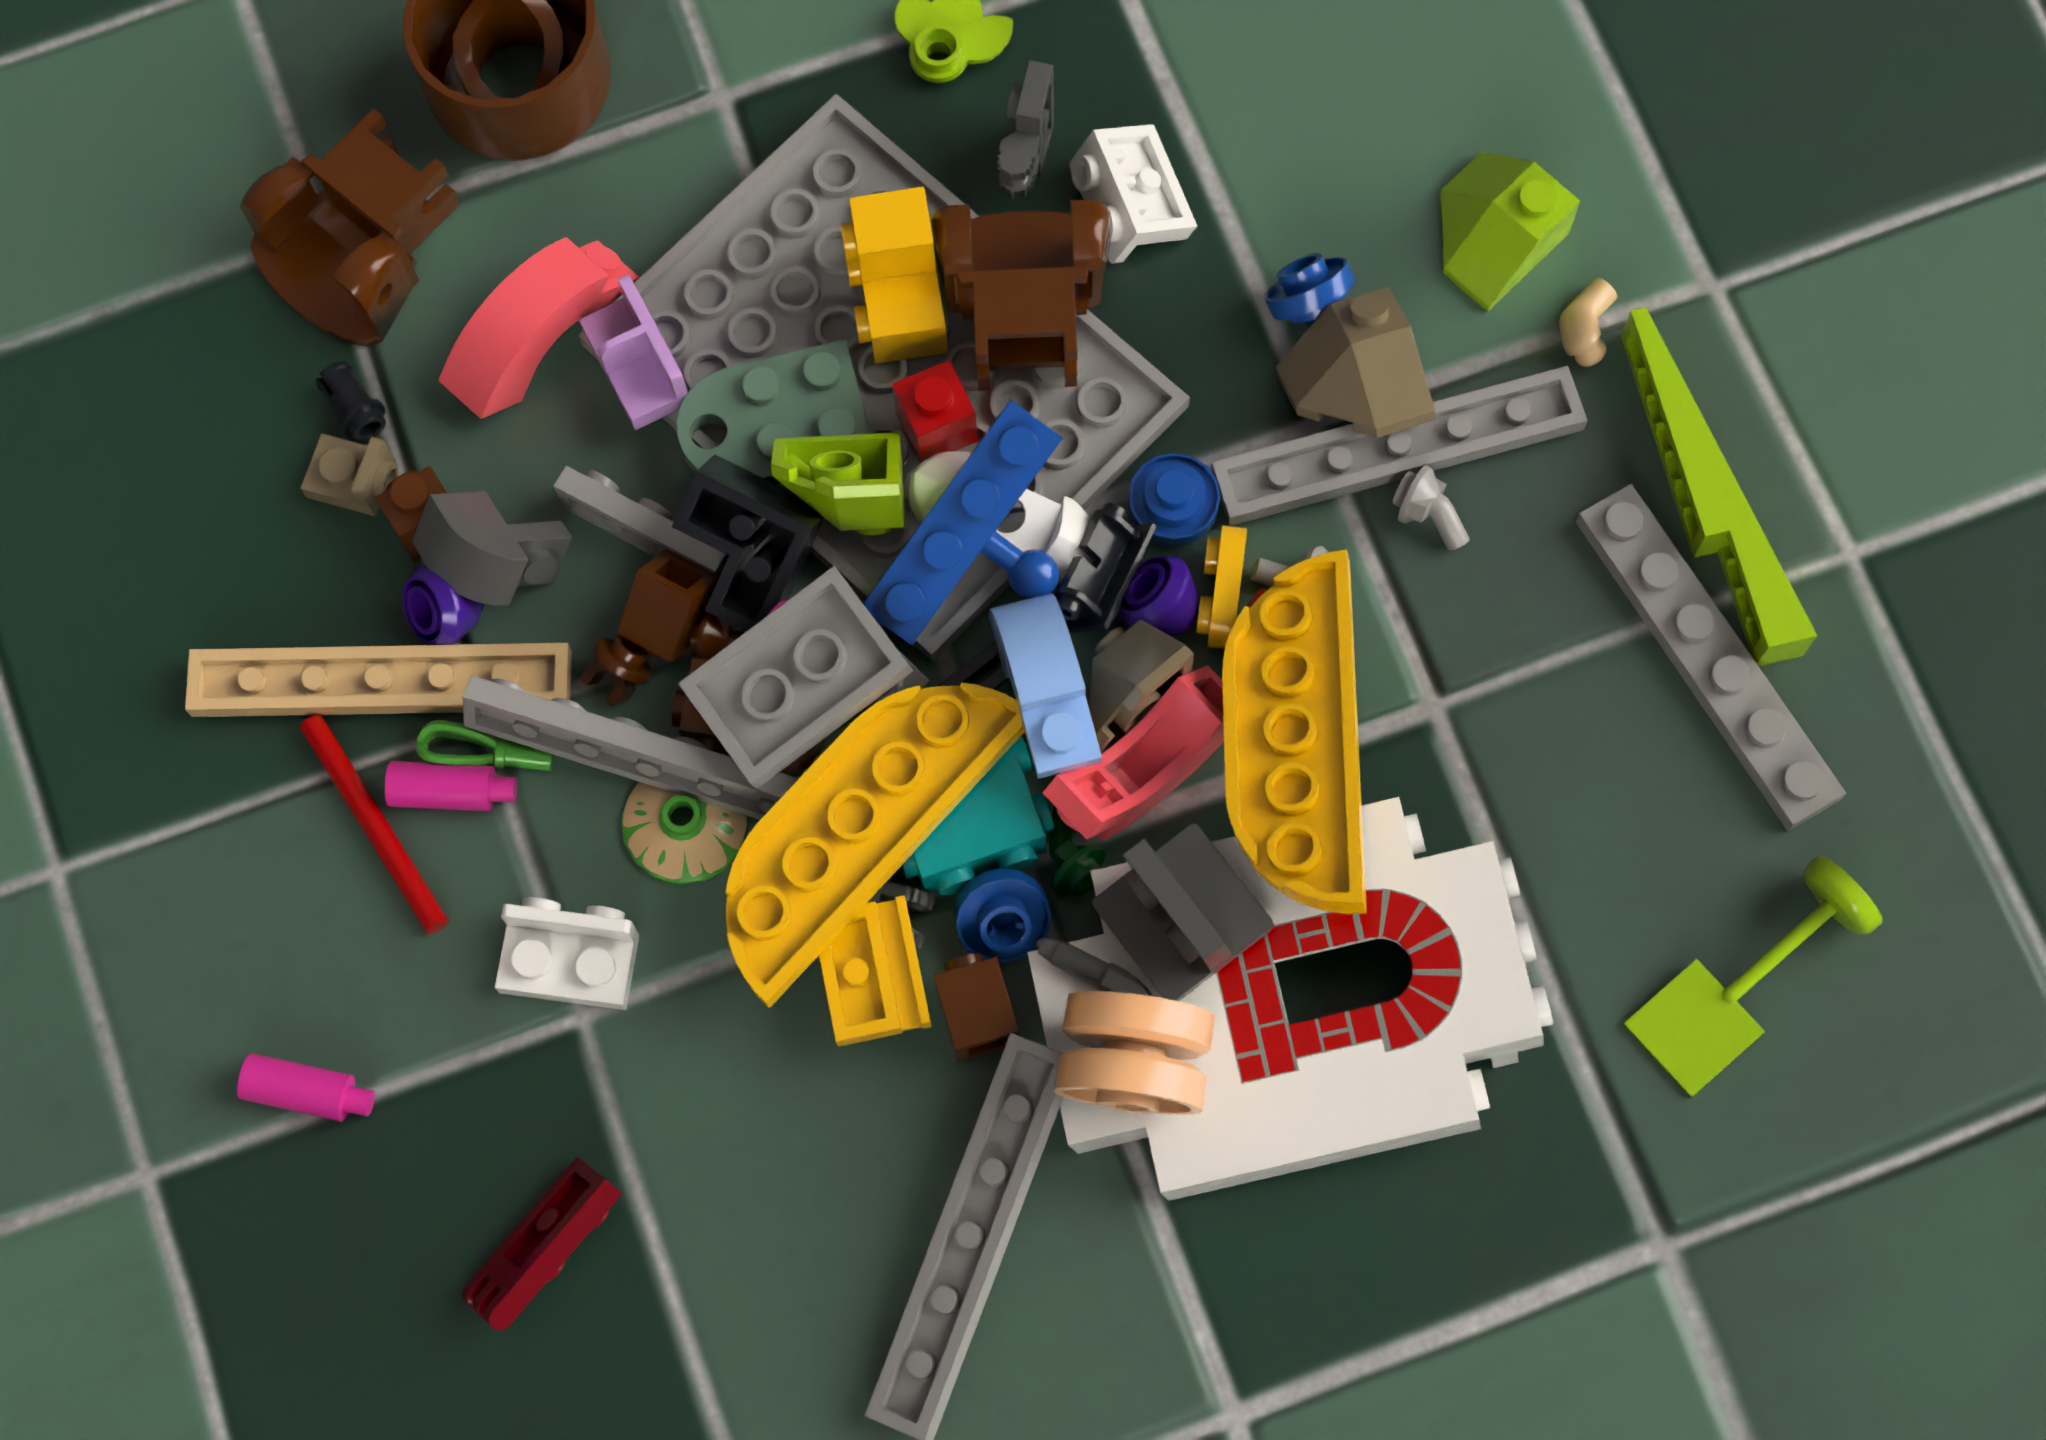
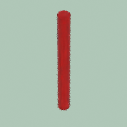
[299,714,449,935]

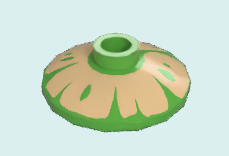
[621,782,749,885]

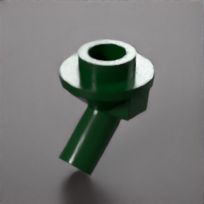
[1049,806,1105,896]

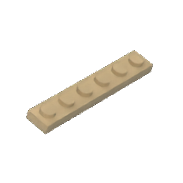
[185,643,572,717]

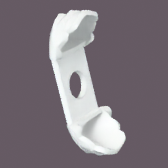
[909,451,1093,584]

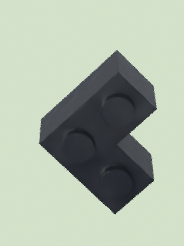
[672,455,825,632]

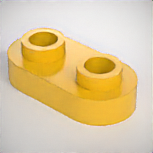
[1196,525,1247,649]

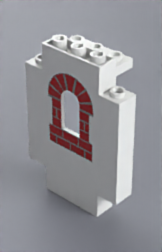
[1027,797,1553,1201]

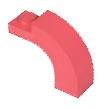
[438,237,640,419]
[1042,665,1224,842]

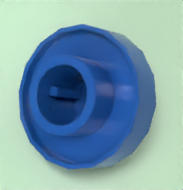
[1264,253,1355,328]
[1128,453,1221,547]
[953,868,1051,963]

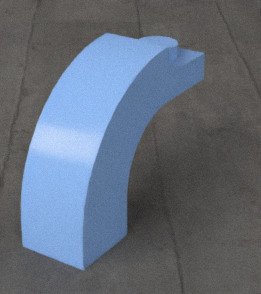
[989,593,1102,779]

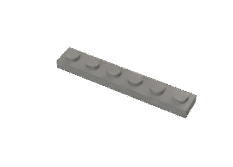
[1211,366,1588,526]
[1576,483,1847,831]
[462,675,801,820]
[865,1033,1063,1440]

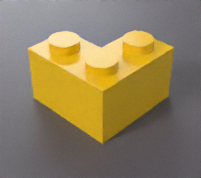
[840,186,948,364]

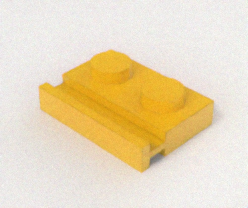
[819,895,932,1047]

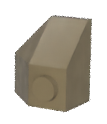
[1276,286,1436,438]
[1089,619,1194,754]

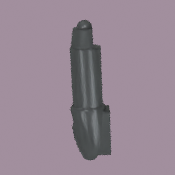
[1036,936,1152,996]

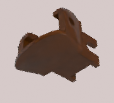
[240,108,460,347]
[930,199,1111,391]

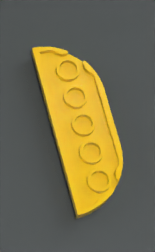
[1222,549,1367,914]
[726,682,1025,1009]

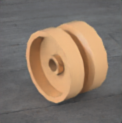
[1054,991,1215,1115]

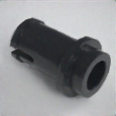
[315,361,386,442]

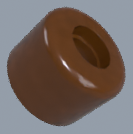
[403,0,611,161]

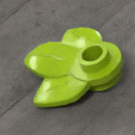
[895,0,1013,83]

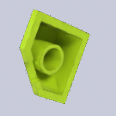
[1439,151,1580,312]
[771,432,905,536]

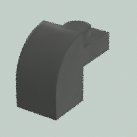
[412,491,572,606]

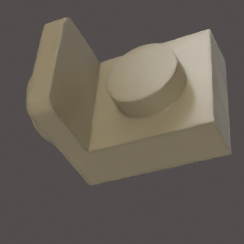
[300,433,398,516]

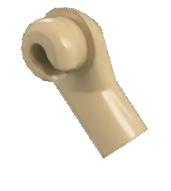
[1558,277,1617,367]

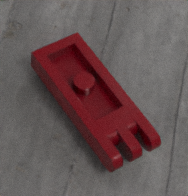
[462,1157,622,1331]

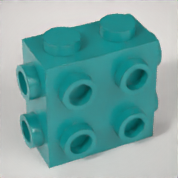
[902,736,1054,895]

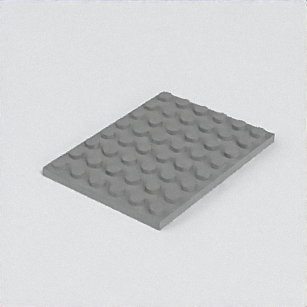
[578,94,1190,662]

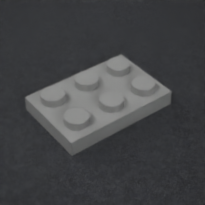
[678,566,913,789]

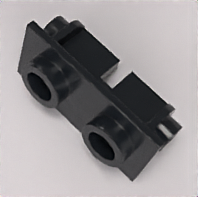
[1054,503,1157,633]

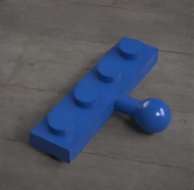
[863,399,1063,645]

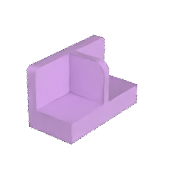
[579,274,688,430]

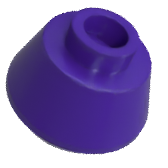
[1119,556,1200,636]
[402,565,484,645]

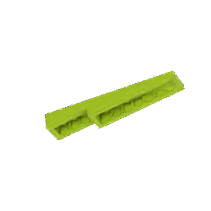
[1620,307,1817,667]

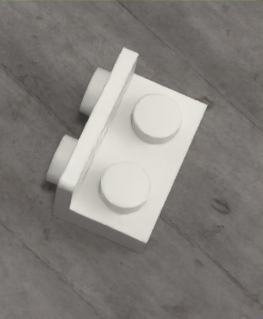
[1070,124,1197,264]
[495,897,640,1010]

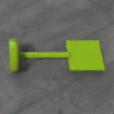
[1624,855,1883,1098]

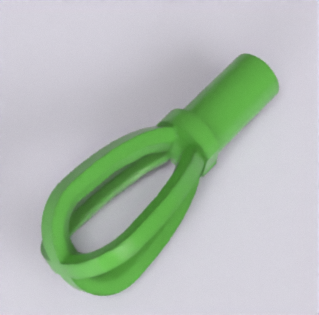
[416,720,554,772]

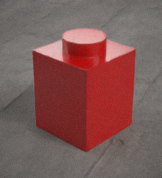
[892,360,978,464]

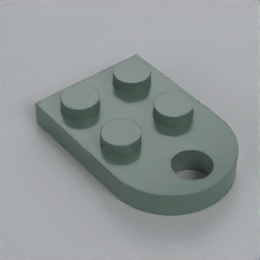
[676,338,871,484]

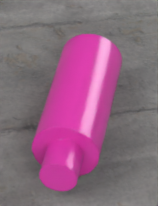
[385,761,518,812]
[237,1053,375,1122]

